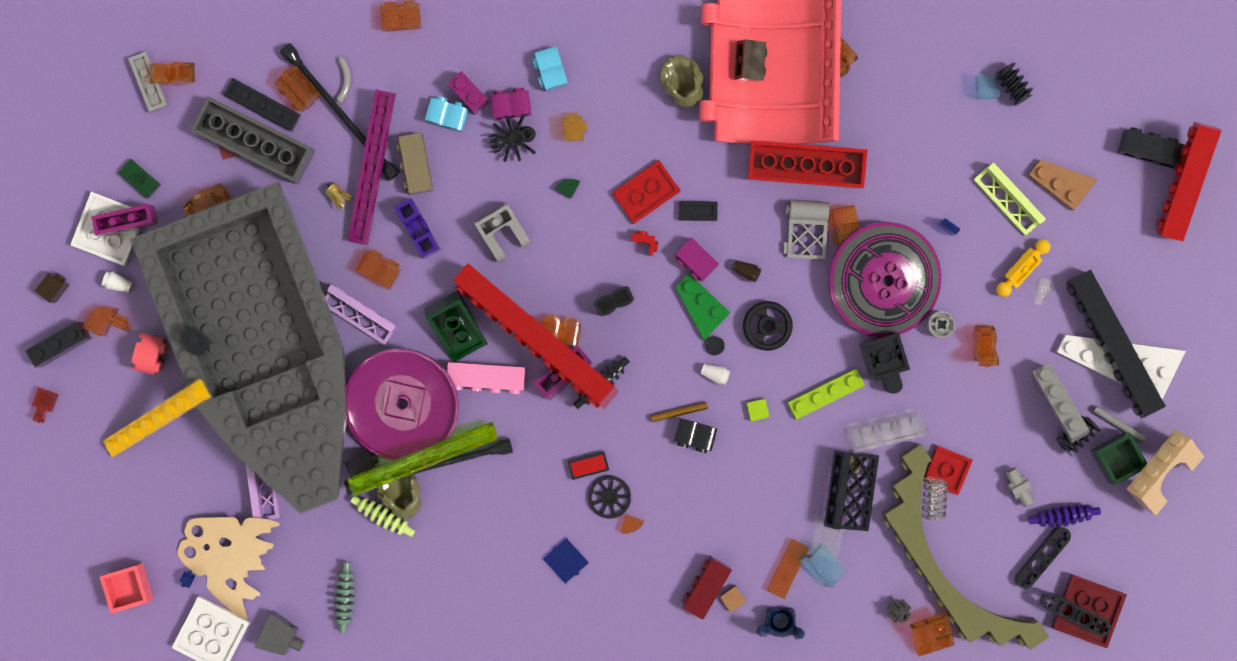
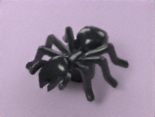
[488,114,536,162]

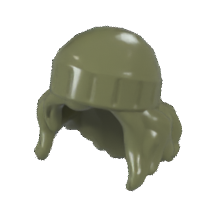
[659,55,703,108]
[376,465,422,519]

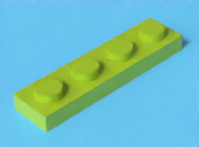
[787,368,865,420]

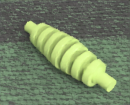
[351,496,416,537]

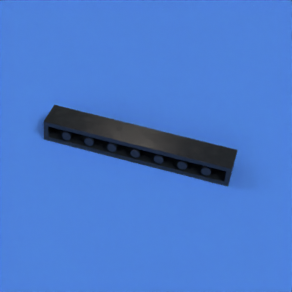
[1066,269,1166,419]

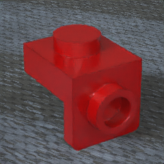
[631,231,658,256]

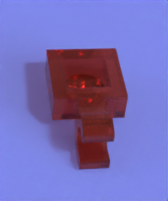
[32,388,59,423]

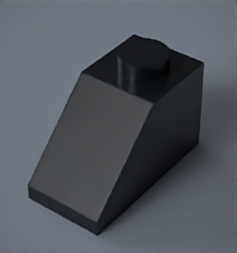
[344,451,379,480]

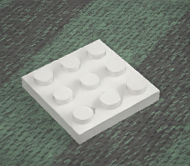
[71,192,141,266]
[172,596,250,661]

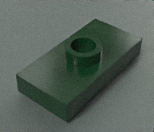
[118,159,161,199]

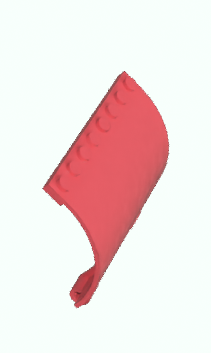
[699,0,841,144]

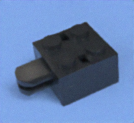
[859,333,910,394]

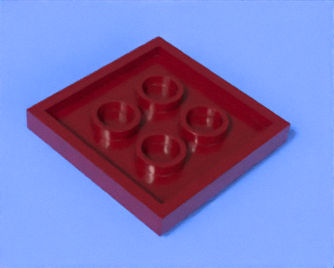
[1051,574,1127,648]

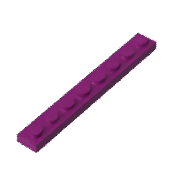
[348,89,396,245]

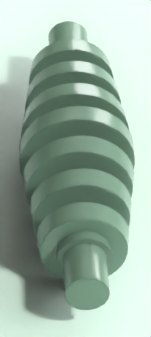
[334,562,355,634]

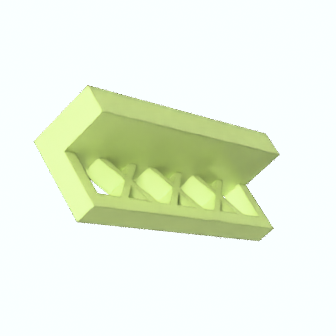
[973,163,1046,236]

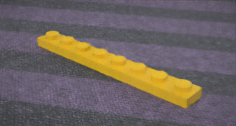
[103,380,210,457]

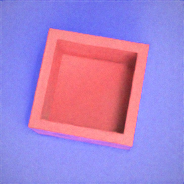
[100,563,154,613]

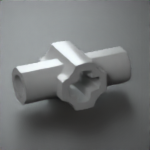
[1005,467,1034,507]

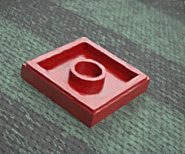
[923,445,973,495]

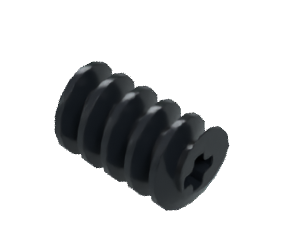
[996,62,1033,106]
[1056,416,1101,456]

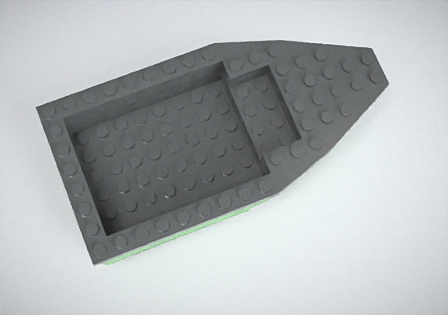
[130,182,347,513]

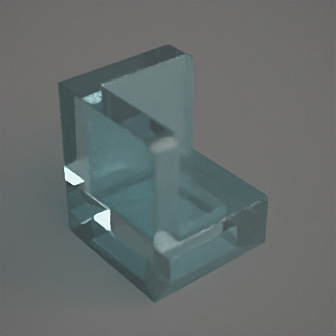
[975,74,1000,100]

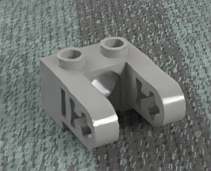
[474,202,531,263]

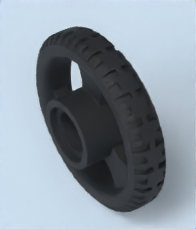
[743,301,793,351]

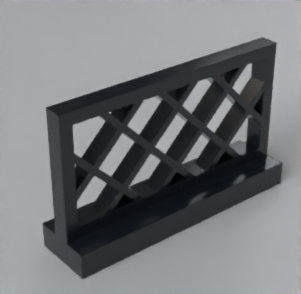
[824,450,879,531]

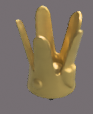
[325,183,352,210]

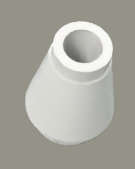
[102,271,133,293]
[701,364,730,385]

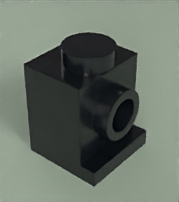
[179,326,213,357]

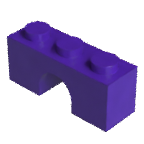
[394,198,441,259]

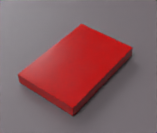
[612,160,681,224]

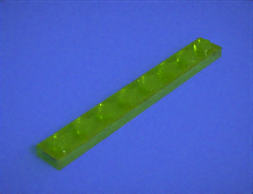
[347,422,498,497]

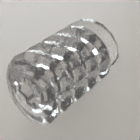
[922,476,948,520]

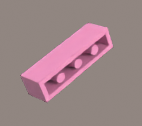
[447,362,526,394]

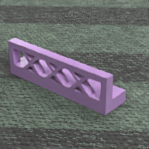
[325,284,398,345]
[246,465,280,519]

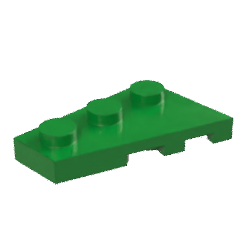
[675,273,731,340]

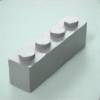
[1033,363,1089,443]

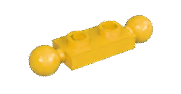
[996,239,1051,297]

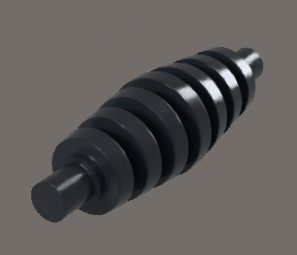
[573,357,630,409]

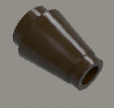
[732,260,762,283]

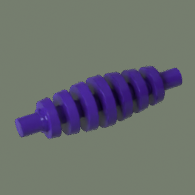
[1028,505,1101,527]

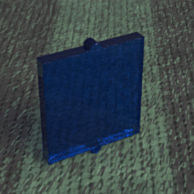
[543,538,589,584]

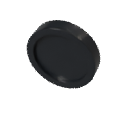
[705,336,725,355]

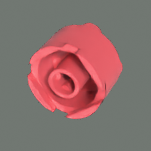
[131,332,169,375]

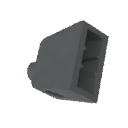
[255,611,305,655]

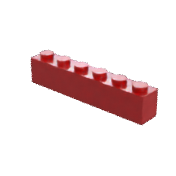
[1156,122,1222,242]

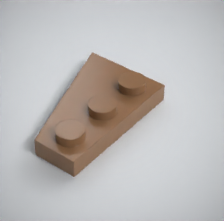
[1028,160,1097,210]

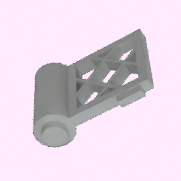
[783,200,829,260]

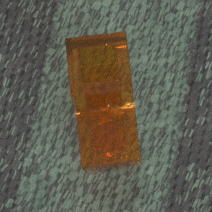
[150,62,195,86]
[183,183,231,216]
[83,307,133,336]
[973,325,999,367]

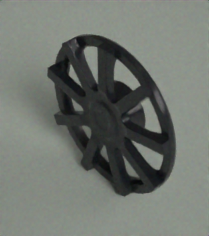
[588,476,631,519]

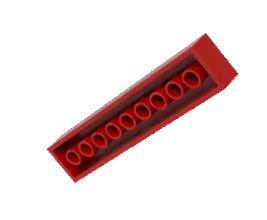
[453,263,619,409]

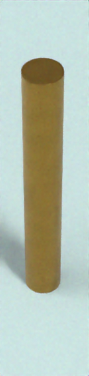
[650,402,708,423]

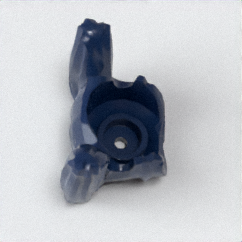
[757,607,805,640]

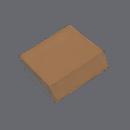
[720,585,746,612]

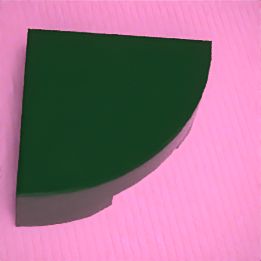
[555,179,580,199]

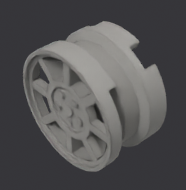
[926,311,955,338]

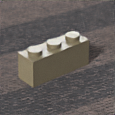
[396,133,434,195]

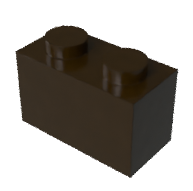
[734,39,767,82]

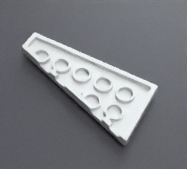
[1056,335,1186,399]

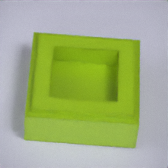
[747,399,770,421]

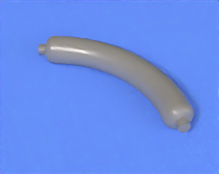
[336,56,351,104]

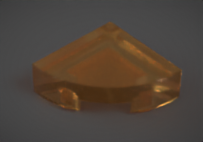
[620,514,644,534]

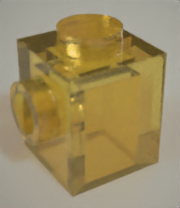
[563,113,587,142]

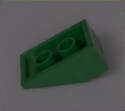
[424,290,488,362]

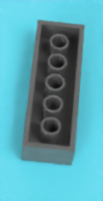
[190,96,316,184]

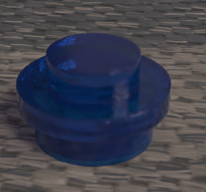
[179,569,196,588]

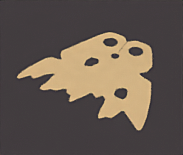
[177,517,280,620]

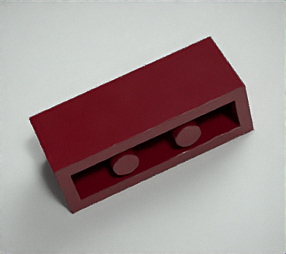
[681,556,732,620]

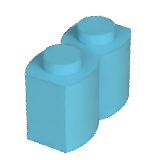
[533,46,568,91]
[425,96,469,132]

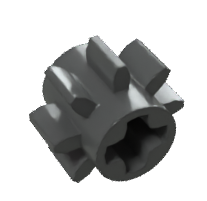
[887,599,911,623]

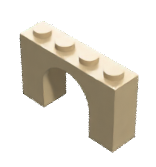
[1127,429,1204,516]

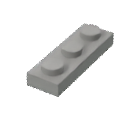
[128,51,169,113]

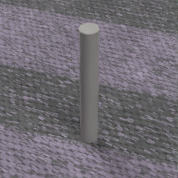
[1092,406,1145,443]

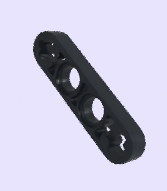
[1015,527,1071,589]
[1040,592,1111,637]

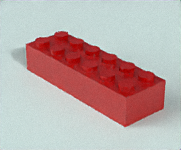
[747,140,868,189]

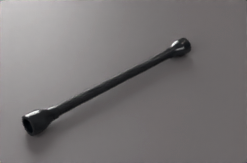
[279,43,400,181]
[344,438,513,495]

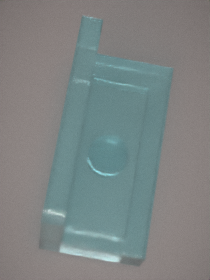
[800,544,846,587]

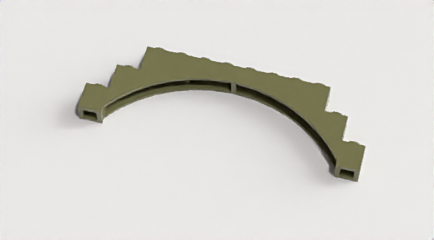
[882,443,1049,650]

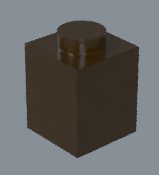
[34,272,69,303]

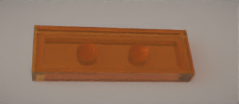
[767,539,810,599]

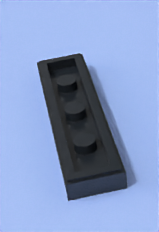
[224,78,301,131]

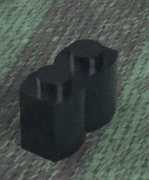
[594,286,634,316]
[674,418,717,453]

